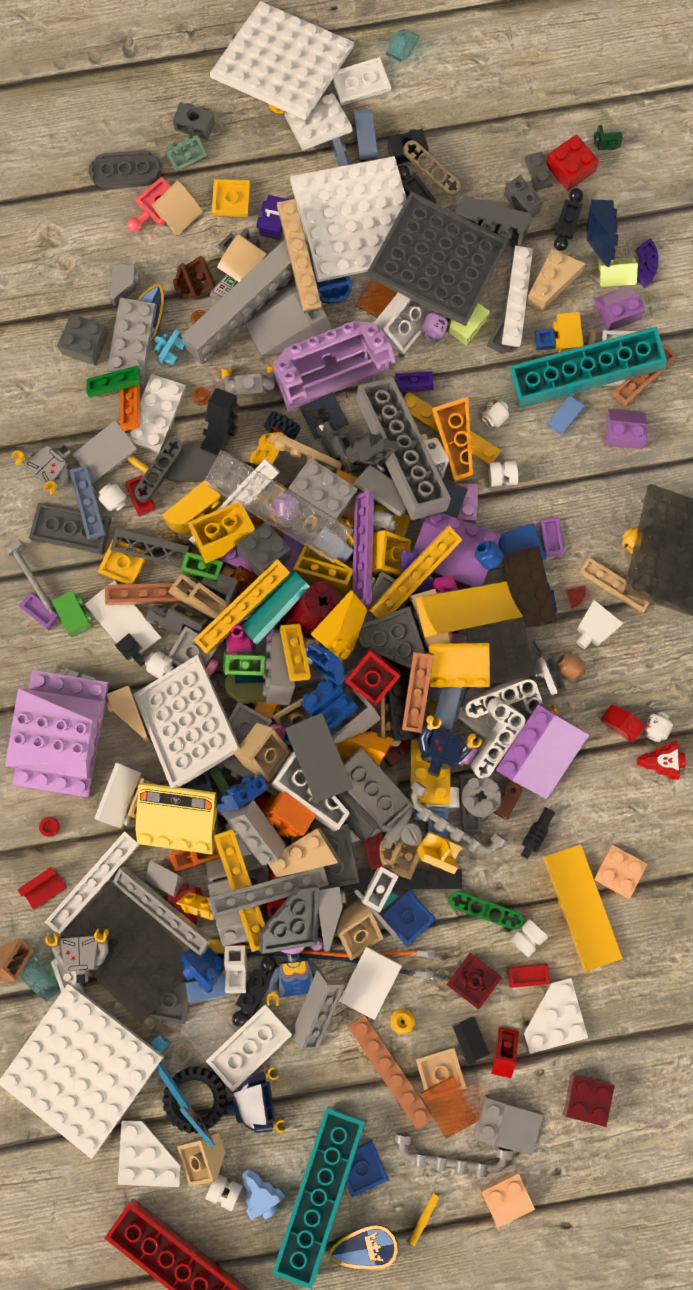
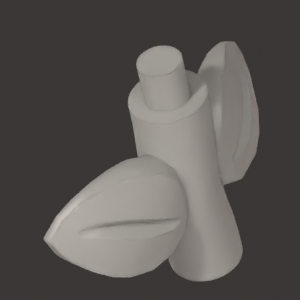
[377,806,422,849]

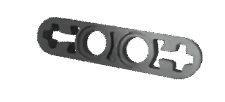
[135,438,183,503]

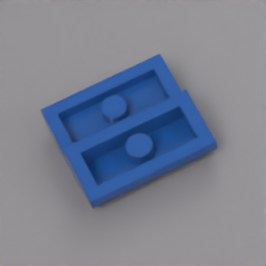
[498,523,547,560]

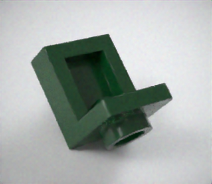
[594,125,623,150]

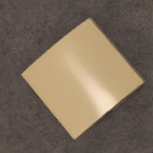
[152,181,203,236]
[217,234,268,282]

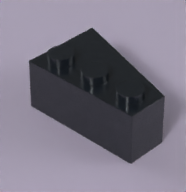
[200,388,239,457]

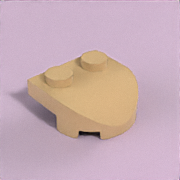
[380,838,420,880]

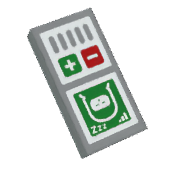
[210,273,238,301]

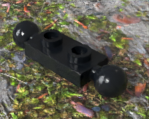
[398,165,436,204]
[554,188,583,251]
[232,956,277,1027]

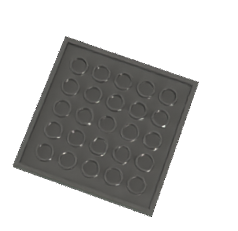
[366,192,509,326]

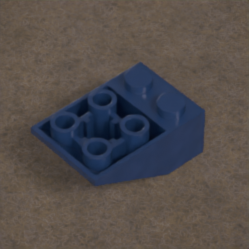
[586,199,618,267]

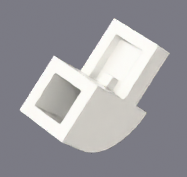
[224,946,247,993]

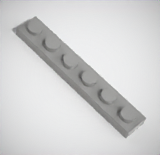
[112,866,212,956]
[207,866,329,918]

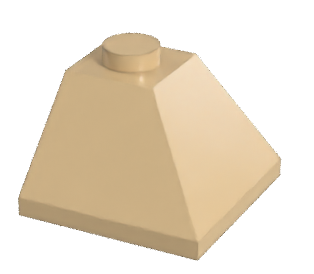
[336,900,384,960]
[177,1132,226,1187]

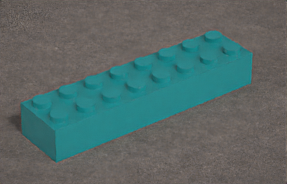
[510,326,667,408]
[272,1106,367,1289]

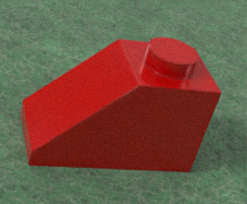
[600,704,646,743]
[491,1027,519,1078]

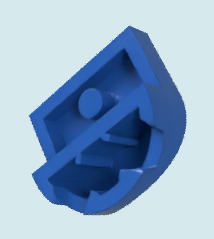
[314,273,352,304]
[305,642,344,685]
[180,947,225,991]

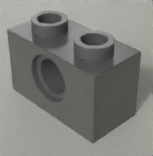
[173,102,215,140]
[504,175,542,218]

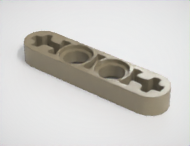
[403,140,461,196]

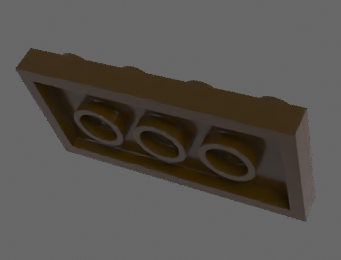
[502,546,557,629]

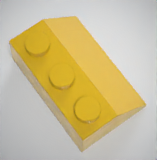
[429,643,490,688]

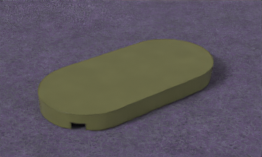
[224,665,300,704]

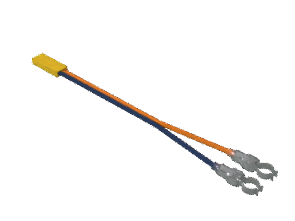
[208,939,451,982]

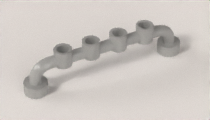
[410,781,508,853]
[394,1132,513,1177]

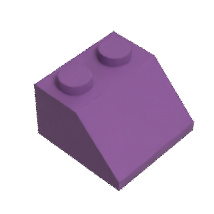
[594,286,645,331]
[605,409,648,449]

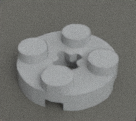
[461,777,502,817]

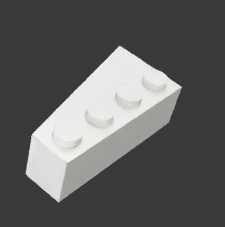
[269,751,350,832]

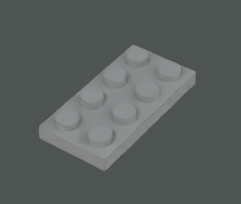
[107,298,157,378]

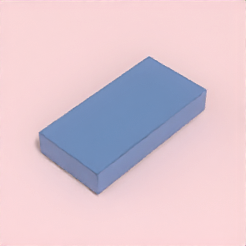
[547,395,584,436]

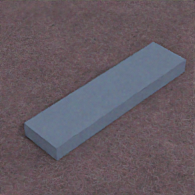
[69,465,107,541]

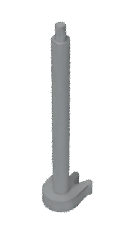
[6,540,54,614]

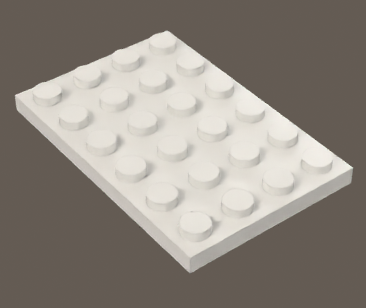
[133,655,240,788]

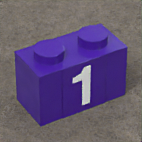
[256,195,289,240]

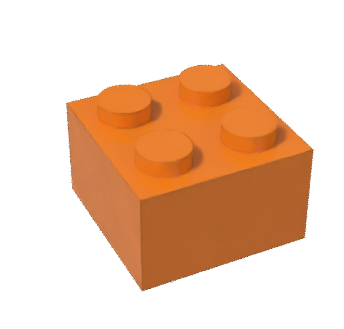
[261,791,316,839]

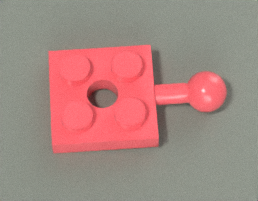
[127,177,171,233]

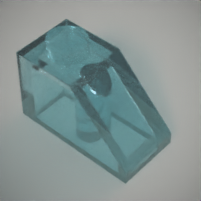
[385,29,420,63]
[20,958,60,1002]

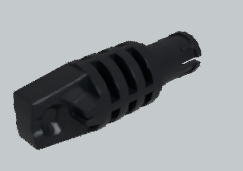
[521,807,555,860]

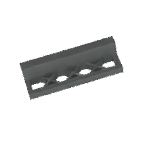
[110,528,192,568]

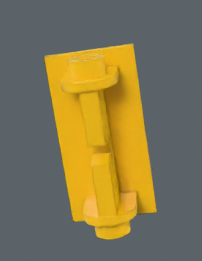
[177,892,217,920]

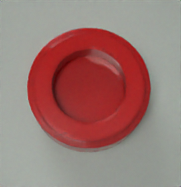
[39,817,60,837]

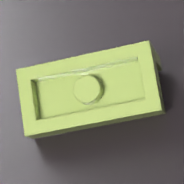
[598,257,638,287]

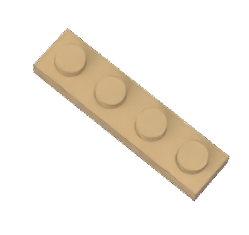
[268,433,342,472]

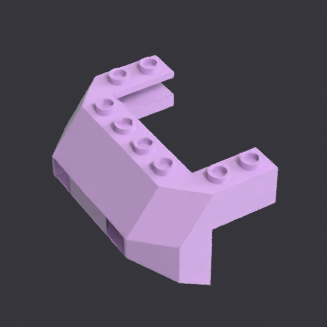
[273,321,395,411]

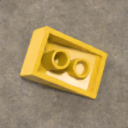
[188,500,255,564]
[311,591,367,663]

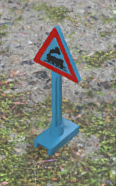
[149,1035,215,1148]

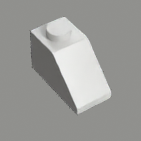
[362,867,399,912]

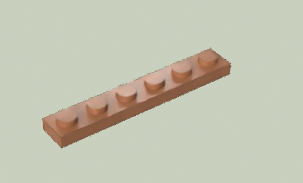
[348,1015,434,1130]

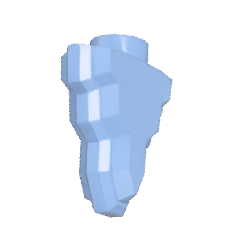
[242,1169,286,1220]

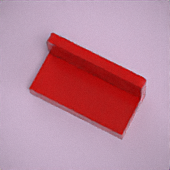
[17,867,67,909]

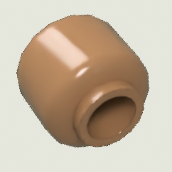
[556,653,586,681]

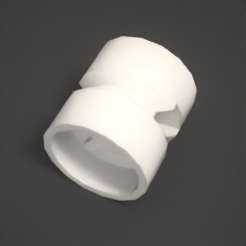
[489,460,518,487]
[510,919,548,958]
[205,1174,243,1211]

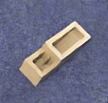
[169,573,227,619]

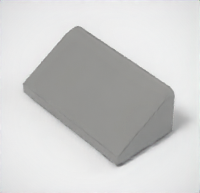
[145,860,185,897]

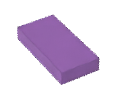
[540,517,564,557]
[19,592,60,630]

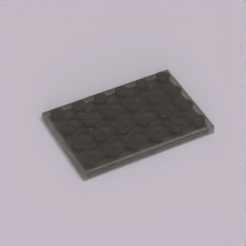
[624,484,693,616]
[58,882,186,1024]

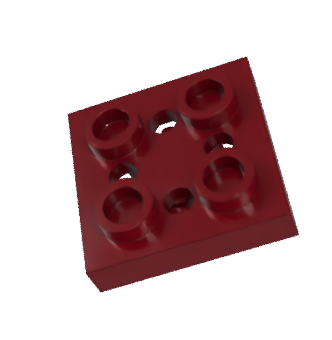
[446,952,502,1010]

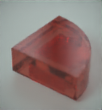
[566,586,586,609]

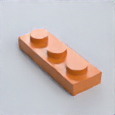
[120,385,140,431]

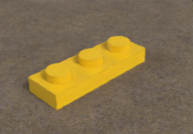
[280,624,311,681]

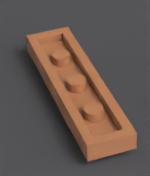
[611,344,678,408]
[105,583,182,605]
[402,651,434,733]

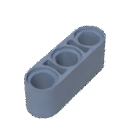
[354,109,378,160]
[433,687,465,734]

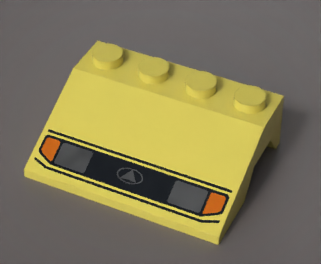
[136,782,218,855]

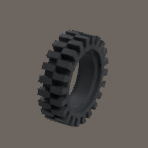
[162,1066,227,1134]

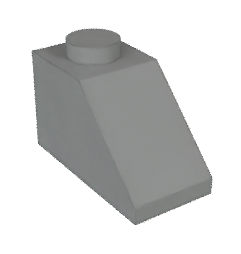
[110,264,140,306]

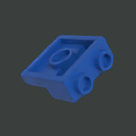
[300,679,358,731]
[215,774,269,812]

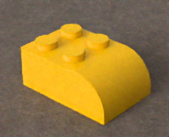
[162,479,223,534]

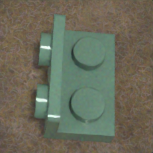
[165,134,207,172]

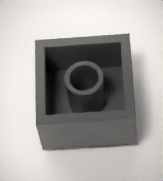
[57,313,109,366]
[236,521,291,577]

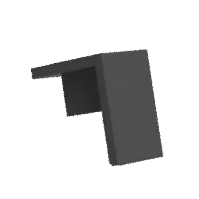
[201,574,240,607]

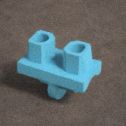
[154,329,185,366]

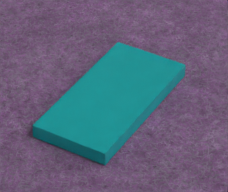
[241,570,311,644]

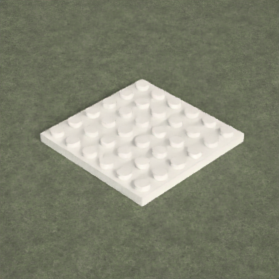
[210,1,354,120]
[290,156,407,282]
[0,983,164,1159]

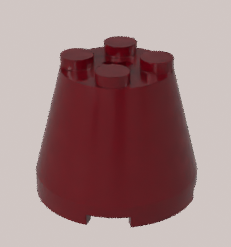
[282,581,343,640]

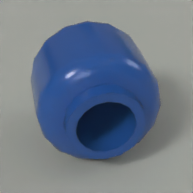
[475,541,503,569]

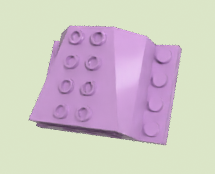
[5,670,109,797]

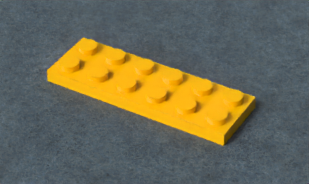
[410,700,450,805]

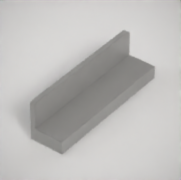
[292,970,345,1051]

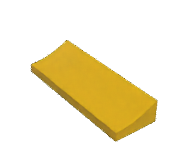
[416,581,523,637]
[543,844,623,972]

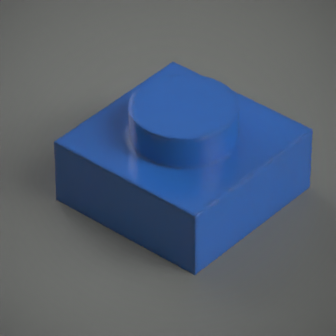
[535,329,556,350]

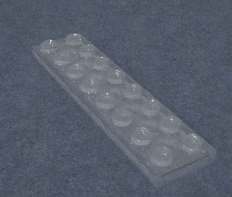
[203,450,354,563]

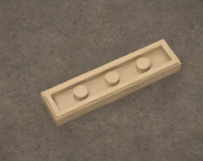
[578,557,654,614]

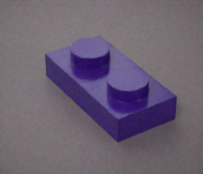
[395,371,434,392]

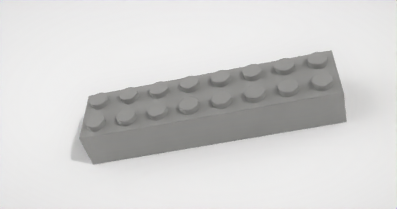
[182,239,294,365]
[355,377,451,520]

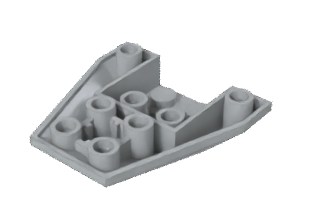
[246,282,331,357]

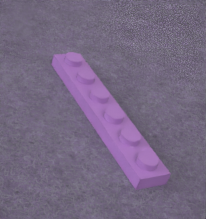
[352,491,374,606]

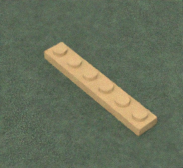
[277,199,322,313]

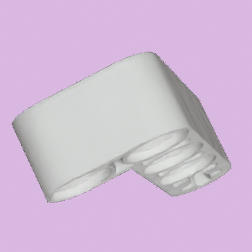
[462,676,543,718]
[470,698,525,779]

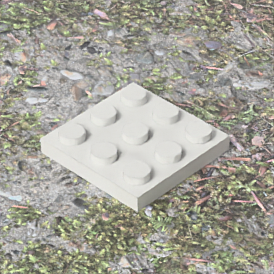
[284,93,353,150]

